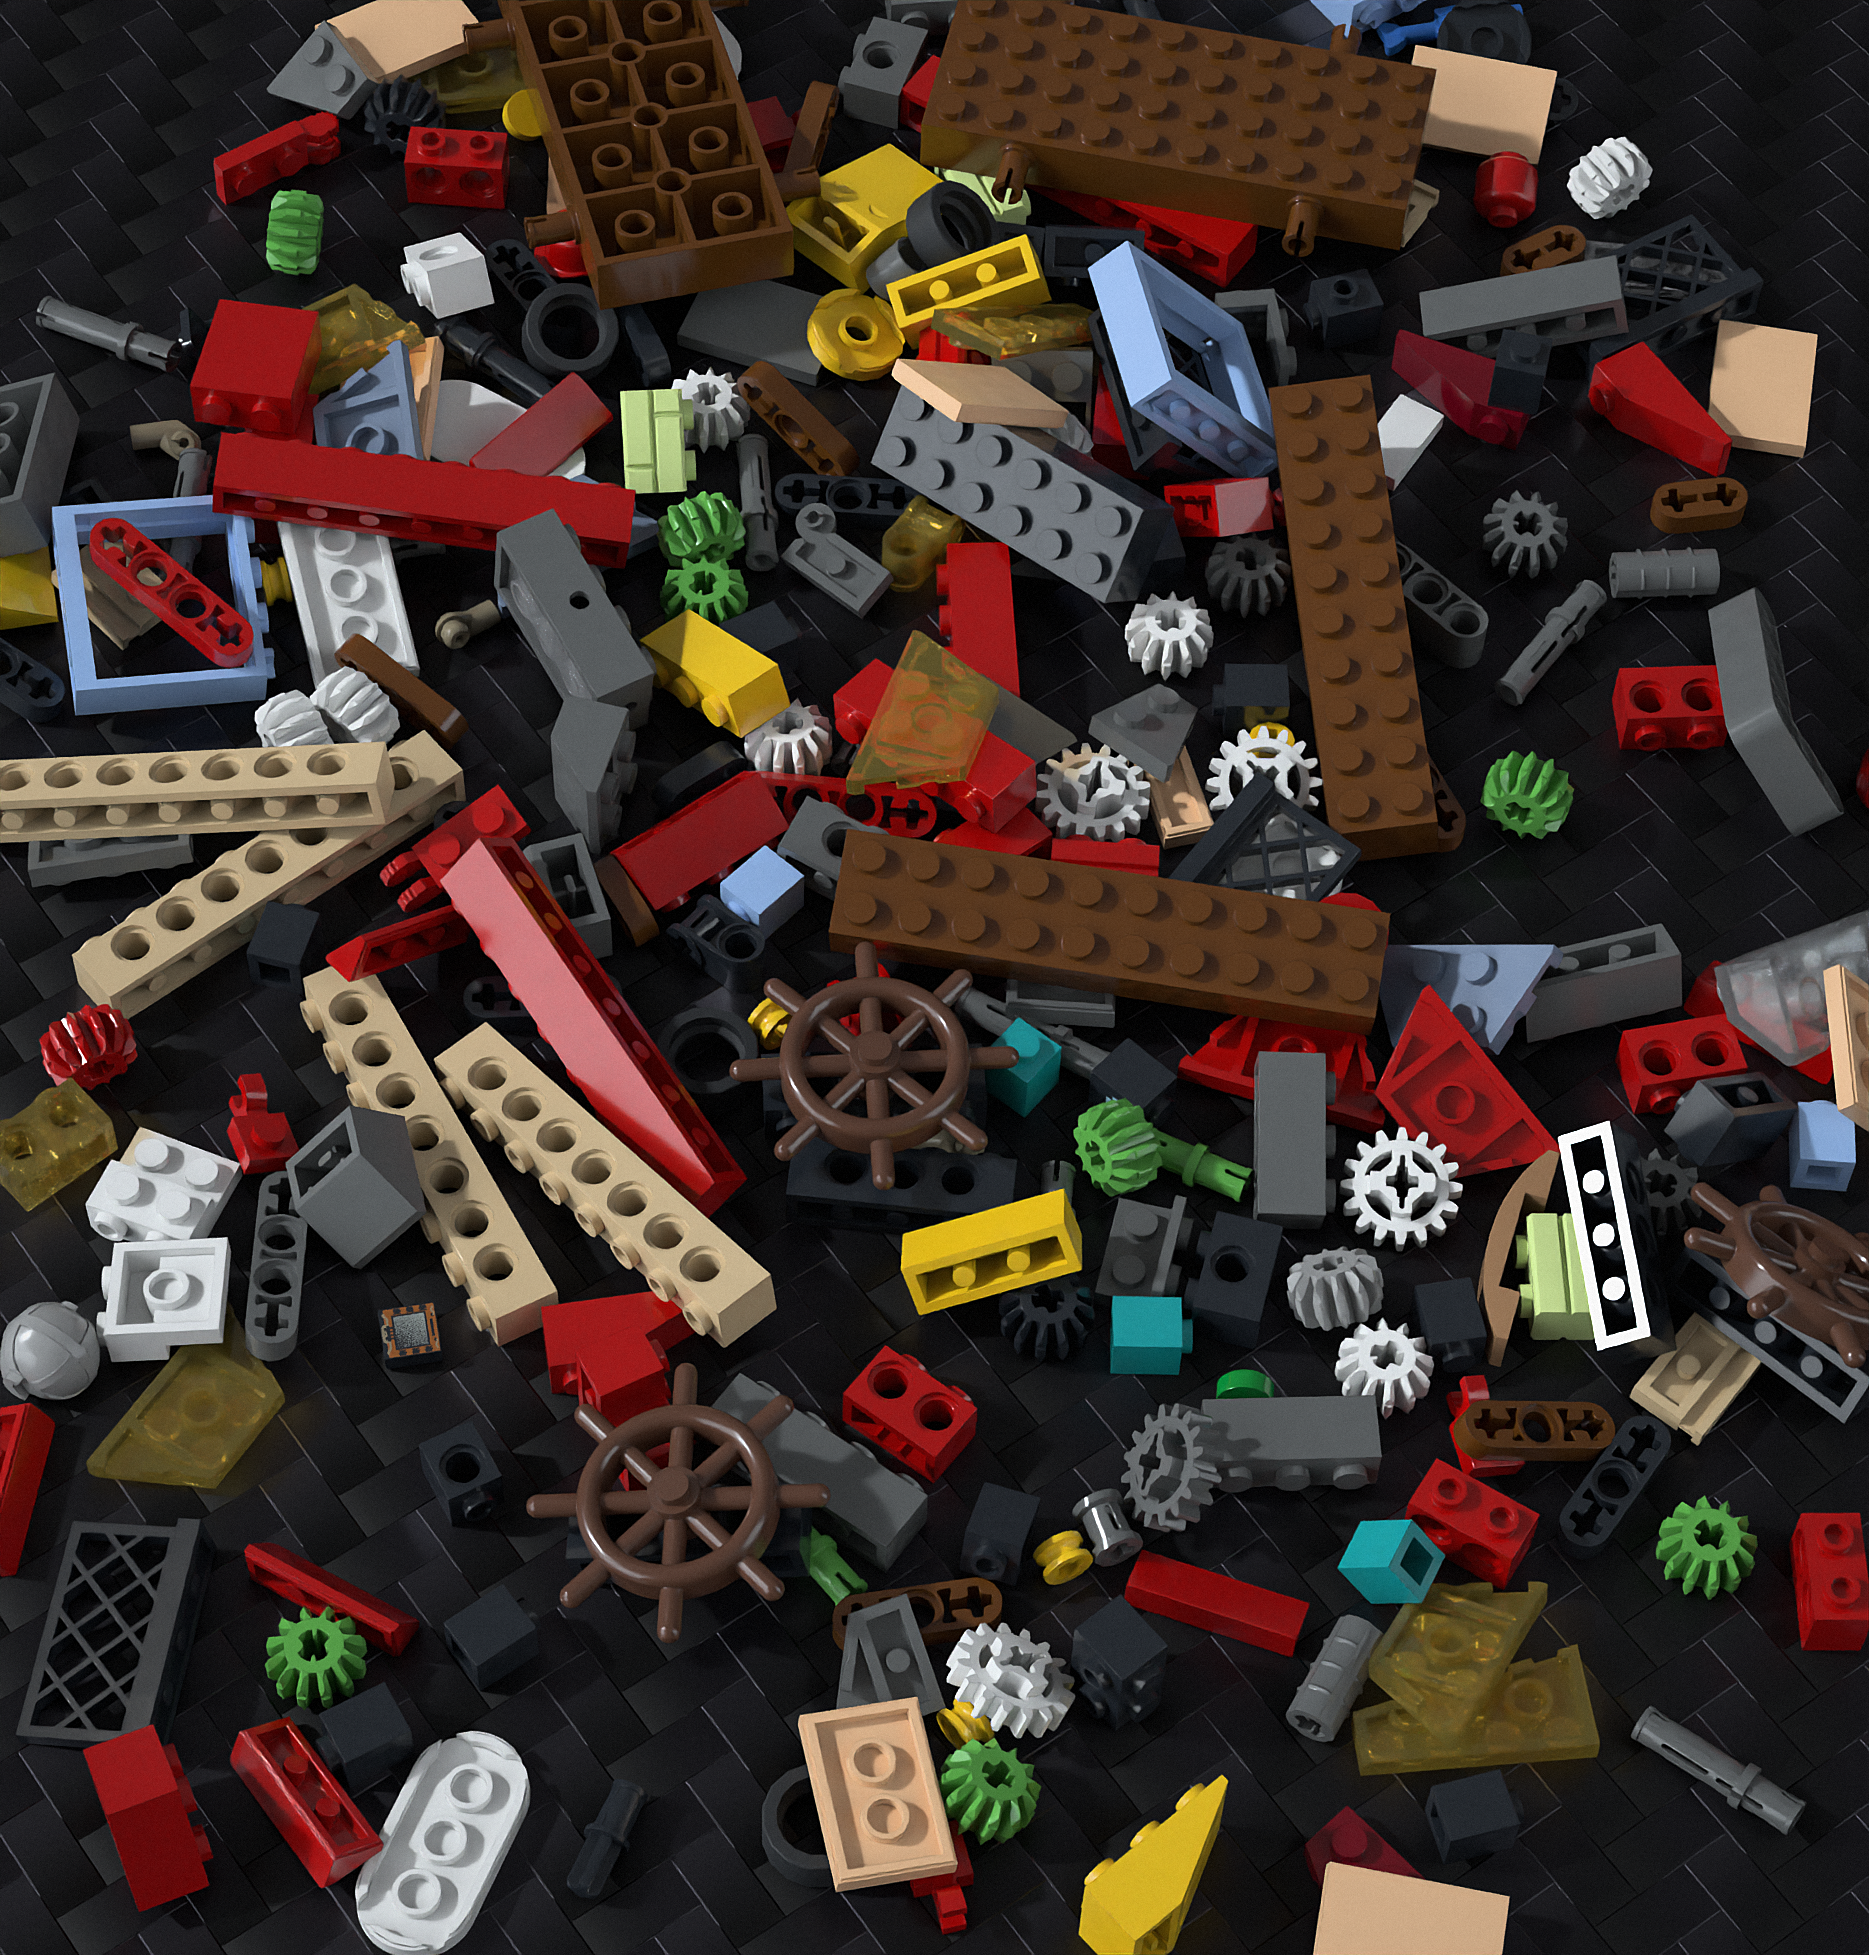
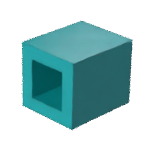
[985,1017,1062,1118]
[1110,1296,1193,1375]
[1337,1519,1445,1604]

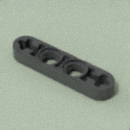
[245,1171,308,1361]

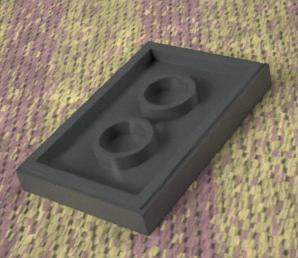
[677,280,825,386]

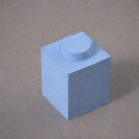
[720,845,804,939]
[1789,1100,1856,1191]

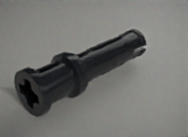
[433,313,556,405]

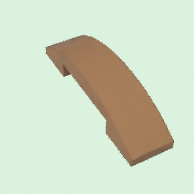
[1477,1150,1560,1367]

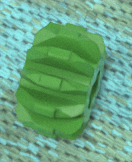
[266,189,324,275]
[656,491,746,570]
[660,554,748,627]
[1480,751,1574,839]
[1073,1098,1162,1196]
[1656,1495,1758,1600]
[265,1605,367,1711]
[938,1737,1042,1845]

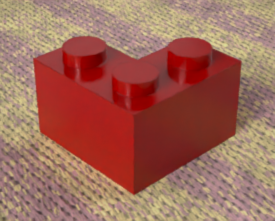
[575,1323,697,1491]
[83,1724,213,1912]

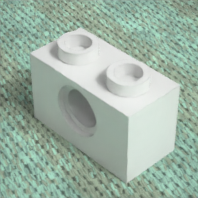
[401,232,495,319]

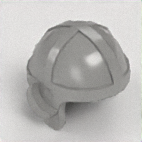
[0,1301,100,1400]

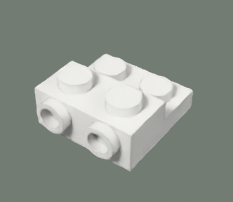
[85,1127,242,1242]
[96,1237,231,1362]

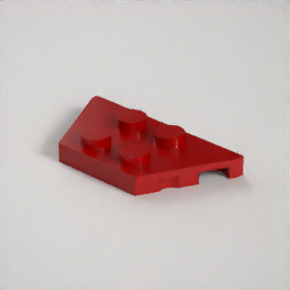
[1374,984,1561,1179]
[1177,1015,1385,1135]

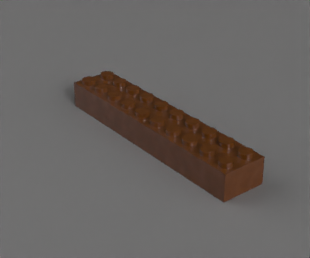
[1268,375,1439,862]
[829,829,1391,1036]

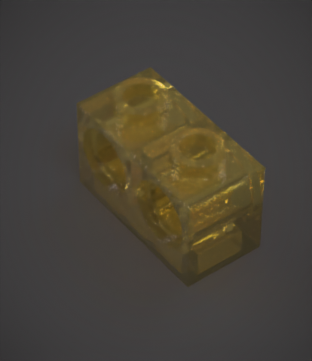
[0,1077,118,1212]

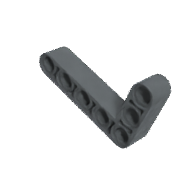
[1708,587,1844,837]

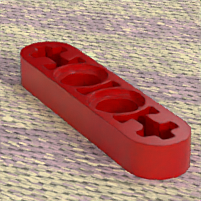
[90,518,254,668]
[752,770,938,838]

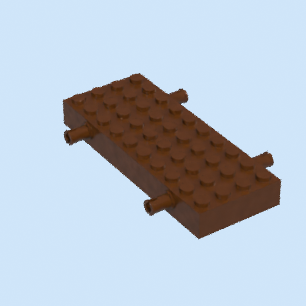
[462,0,821,310]
[920,0,1437,257]

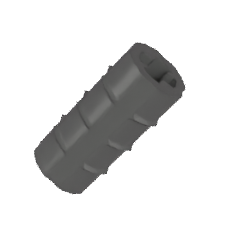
[1609,547,1720,600]
[1286,1615,1386,1742]

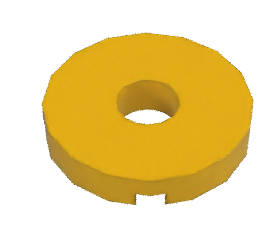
[807,288,905,381]

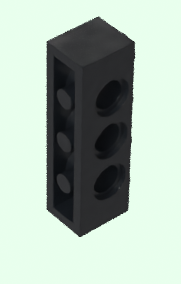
[1558,1121,1677,1365]
[786,1137,1017,1234]

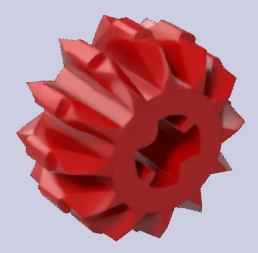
[39,1004,138,1092]

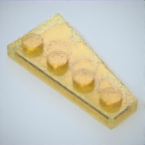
[931,303,1094,361]
[1351,1644,1600,1776]

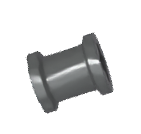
[1072,1489,1143,1567]

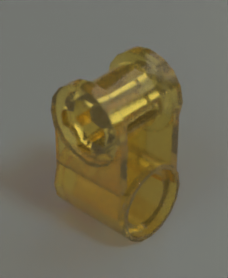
[881,494,966,592]

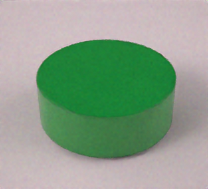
[1216,1369,1274,1399]

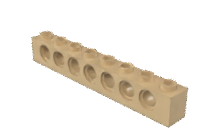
[72,730,466,1019]
[0,741,395,843]
[300,966,558,1347]
[434,1022,777,1348]

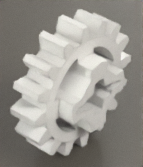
[1205,726,1322,827]
[1035,743,1150,843]
[1340,1127,1463,1251]
[946,1623,1075,1738]

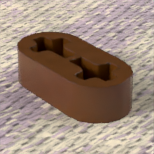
[1500,225,1586,277]
[1650,477,1748,534]
[592,854,660,948]

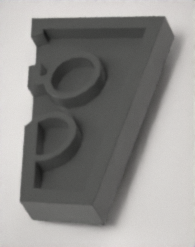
[28,834,193,887]

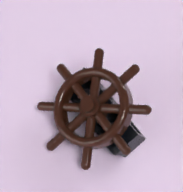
[729,941,1020,1191]
[1664,1182,1869,1423]
[526,1363,831,1644]

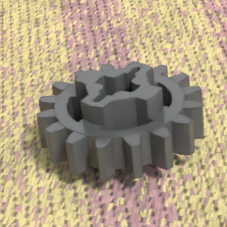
[1121,1403,1224,1532]

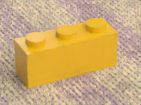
[886,234,1052,350]
[639,609,791,738]
[901,1188,1082,1316]

